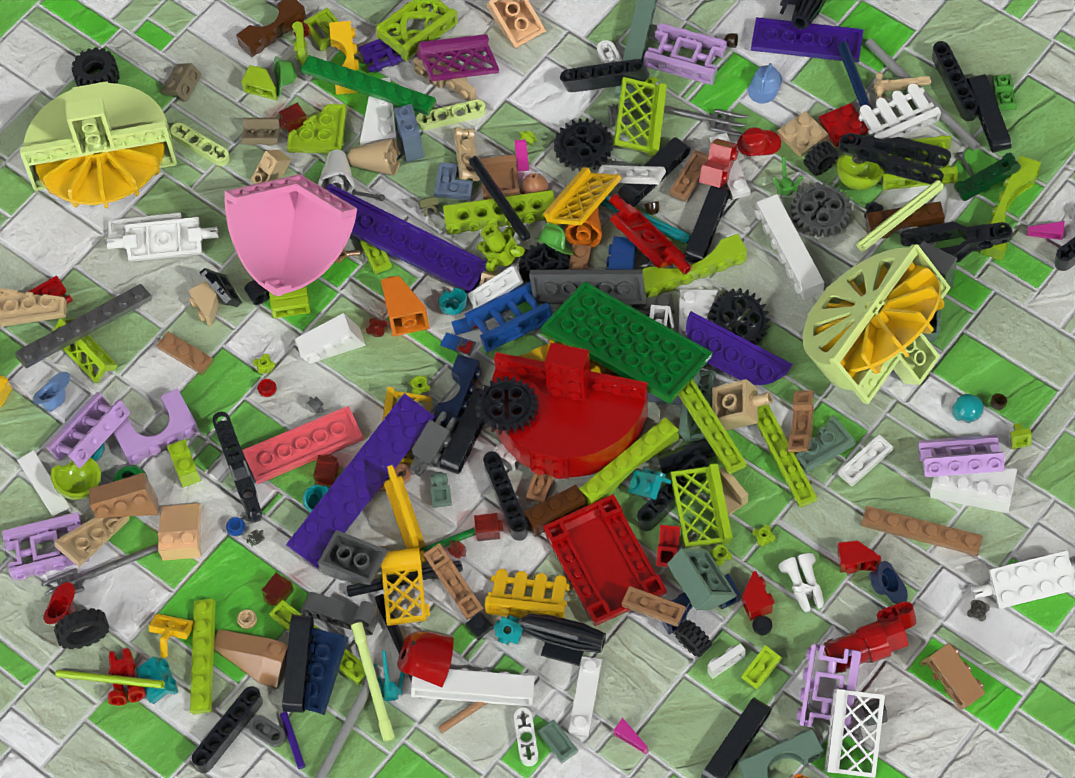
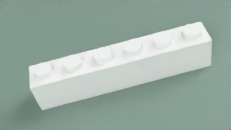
[755,194,824,300]
[411,668,535,707]

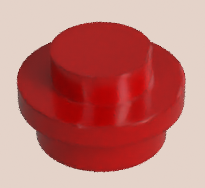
[257,379,277,397]

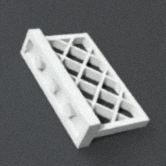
[824,689,885,778]

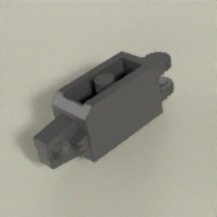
[410,411,457,477]

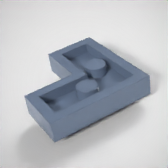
[434,163,474,200]

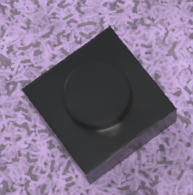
[465,611,494,640]

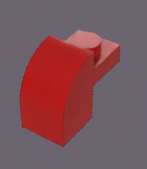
[656,524,680,567]

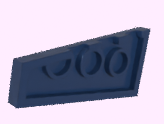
[304,628,349,715]

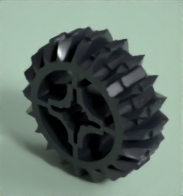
[519,242,569,283]

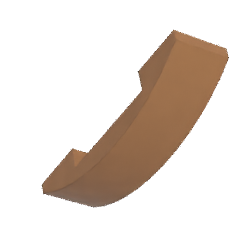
[787,390,814,452]
[423,543,484,620]

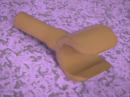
[335,249,361,263]

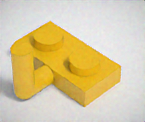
[149,614,193,658]

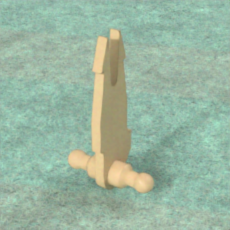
[873,72,932,101]

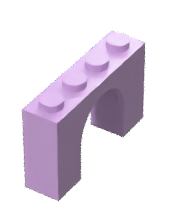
[113,388,199,465]

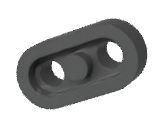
[249,715,286,748]

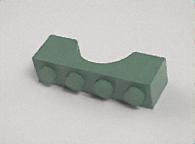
[738,730,824,778]

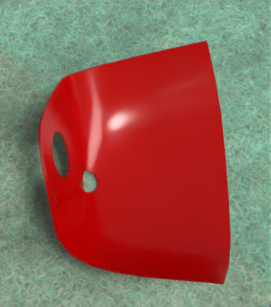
[397,631,454,687]

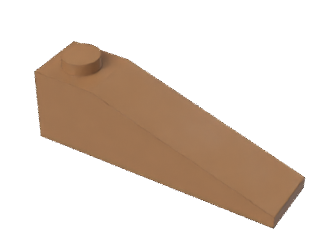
[214,630,288,689]

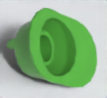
[274,56,297,97]
[534,223,574,255]

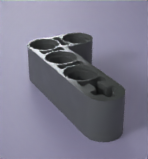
[301,592,380,635]

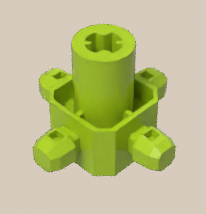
[477,224,525,272]

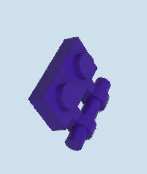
[358,35,403,73]

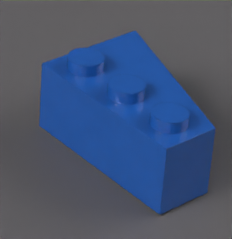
[605,236,636,270]

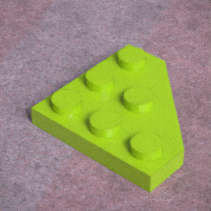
[287,104,347,153]

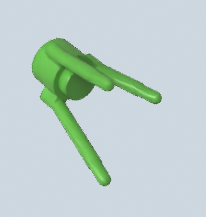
[772,156,803,196]

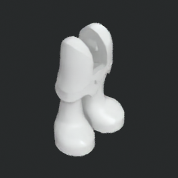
[778,553,824,613]

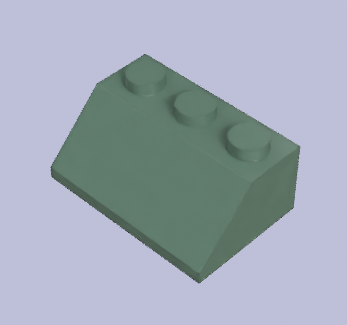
[667,548,736,610]

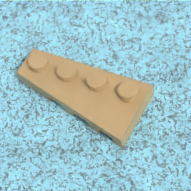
[55,516,129,567]

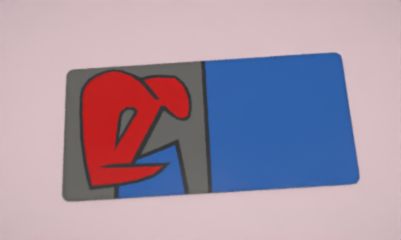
[451,318,487,335]
[440,332,476,356]

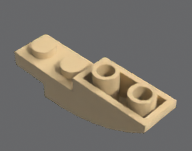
[413,58,477,101]

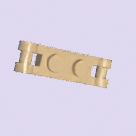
[454,127,480,181]

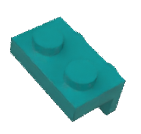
[628,468,671,500]
[136,656,179,704]

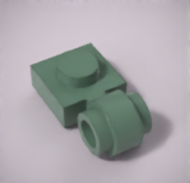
[430,472,452,508]

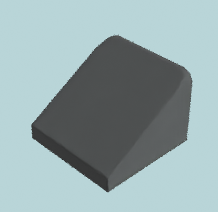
[863,699,888,726]

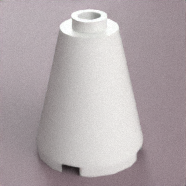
[318,150,355,194]

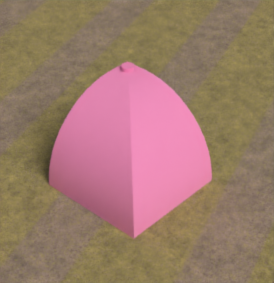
[225,174,357,296]

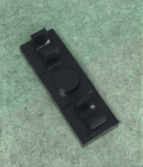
[657,438,716,474]

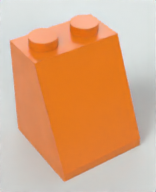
[381,276,430,337]

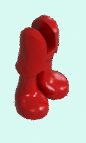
[107,647,146,706]

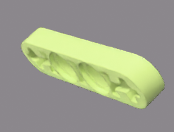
[416,99,486,130]
[170,123,230,166]

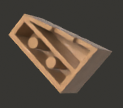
[89,473,159,518]
[920,643,986,710]

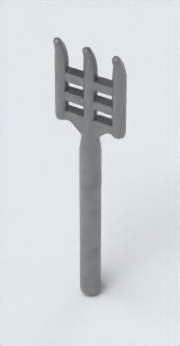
[637,100,749,136]
[42,544,158,595]

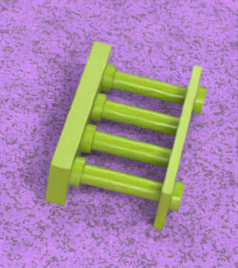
[882,135,958,190]

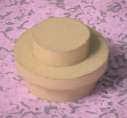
[237,609,257,629]

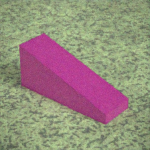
[514,139,529,172]
[1027,221,1065,240]
[613,717,648,754]

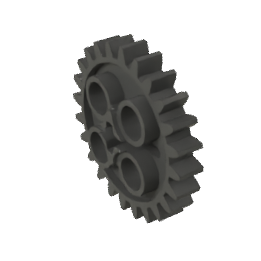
[791,182,852,237]

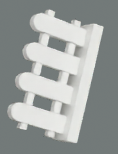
[858,84,941,140]

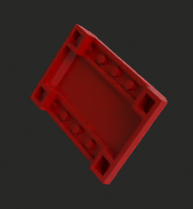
[543,494,667,626]

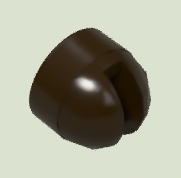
[724,33,738,48]
[644,201,660,215]
[991,393,1007,411]

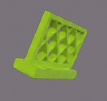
[614,77,667,157]
[670,463,733,548]

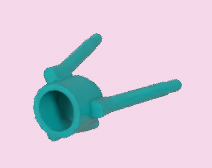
[374,650,405,701]

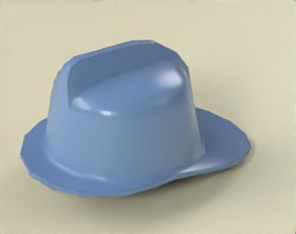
[748,63,782,104]
[32,372,70,412]

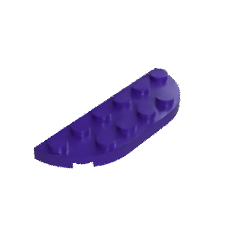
[686,311,793,385]

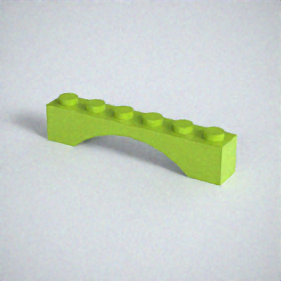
[980,155,1041,261]
[642,233,747,298]
[579,417,679,506]

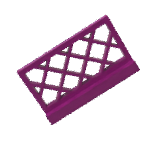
[417,34,499,82]

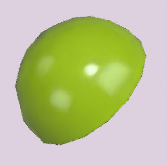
[837,154,884,190]
[51,458,101,500]

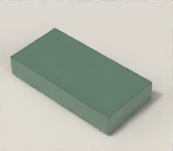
[538,719,578,763]

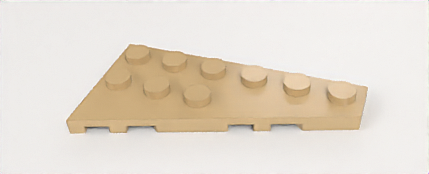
[0,288,67,327]

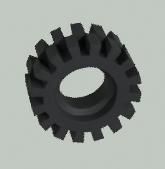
[803,141,839,176]
[674,620,712,657]

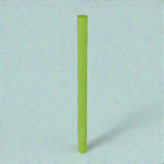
[55,669,165,689]

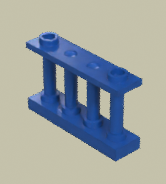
[464,282,553,353]

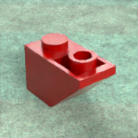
[837,540,881,574]
[742,571,775,621]

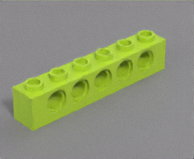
[443,190,555,234]

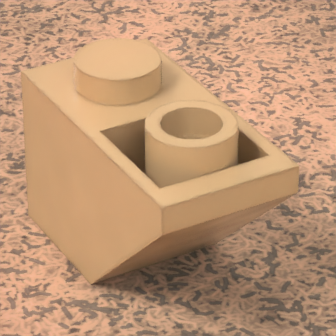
[250,150,291,184]
[188,281,220,327]

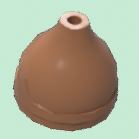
[521,173,549,194]

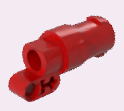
[823,601,917,674]

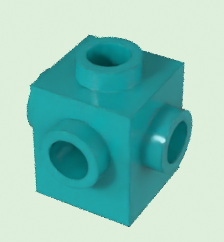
[493,615,523,645]

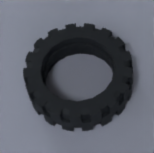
[54,608,110,649]

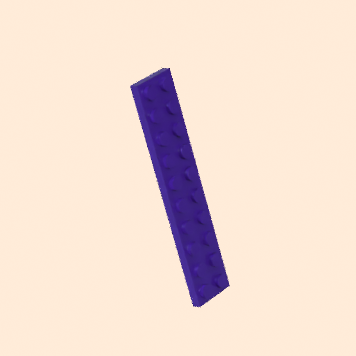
[326,183,487,293]
[286,393,435,569]

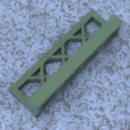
[678,370,716,442]

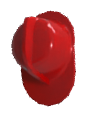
[737,127,781,156]
[43,582,76,625]

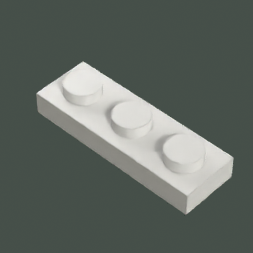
[467,266,523,309]
[838,435,893,487]

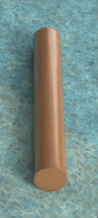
[438,702,487,733]

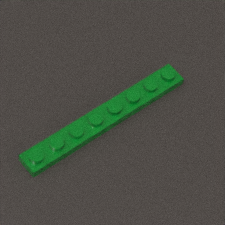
[301,55,436,116]

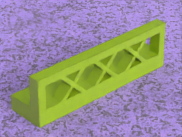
[53,318,118,383]

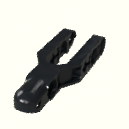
[839,133,951,185]
[900,222,1013,263]
[212,411,262,523]

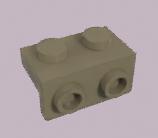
[161,63,201,102]
[241,118,281,146]

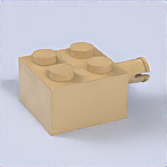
[712,379,773,431]

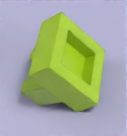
[1010,423,1032,450]

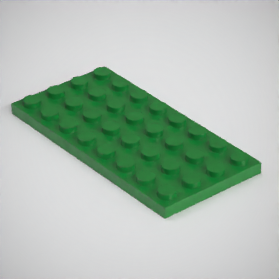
[541,281,713,404]

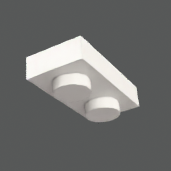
[708,643,745,679]

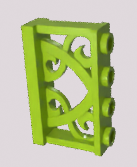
[376,0,458,62]

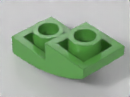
[992,74,1017,111]

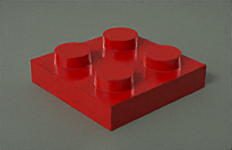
[819,103,868,148]

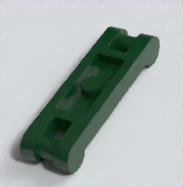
[954,152,1021,201]

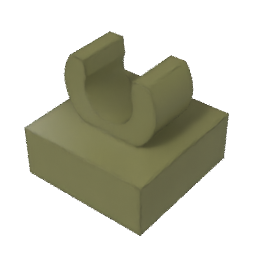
[419,197,438,217]

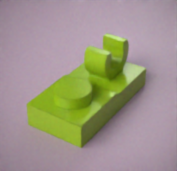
[741,645,782,690]

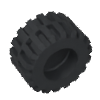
[71,47,120,87]

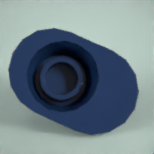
[869,561,908,604]

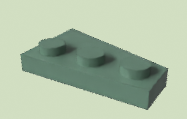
[795,415,855,473]

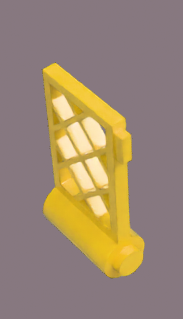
[381,547,430,626]

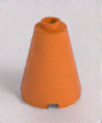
[565,198,602,248]

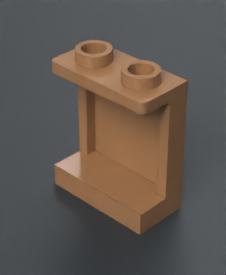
[480,155,520,200]

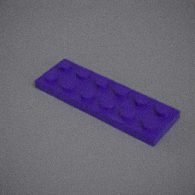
[751,17,864,63]

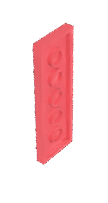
[242,406,364,485]

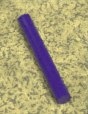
[280,712,306,769]

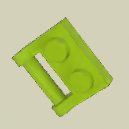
[302,7,339,51]
[292,22,308,67]

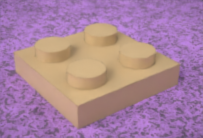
[777,111,829,158]

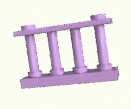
[46,392,131,468]

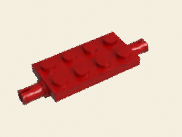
[609,194,692,275]

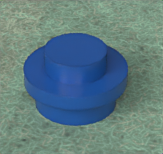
[226,517,246,536]

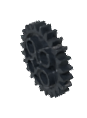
[554,118,613,172]
[709,288,770,345]
[475,376,539,435]

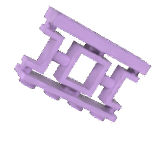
[644,23,727,85]
[918,435,1004,477]
[2,512,89,580]
[797,644,862,733]

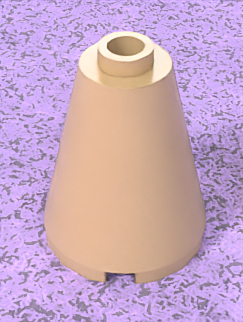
[347,138,400,175]

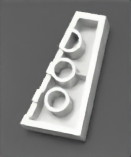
[930,469,1017,514]

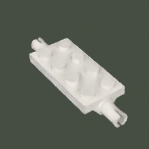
[107,217,219,262]
[971,550,1075,609]

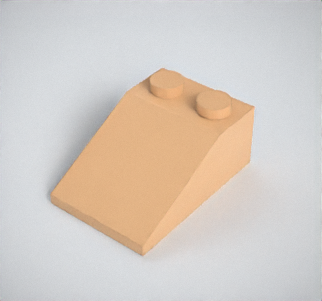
[486,0,546,48]
[158,503,201,561]

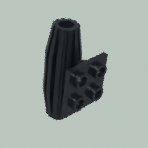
[780,0,826,30]
[520,613,606,666]

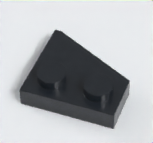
[199,268,242,307]

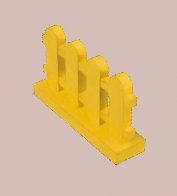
[485,569,570,618]

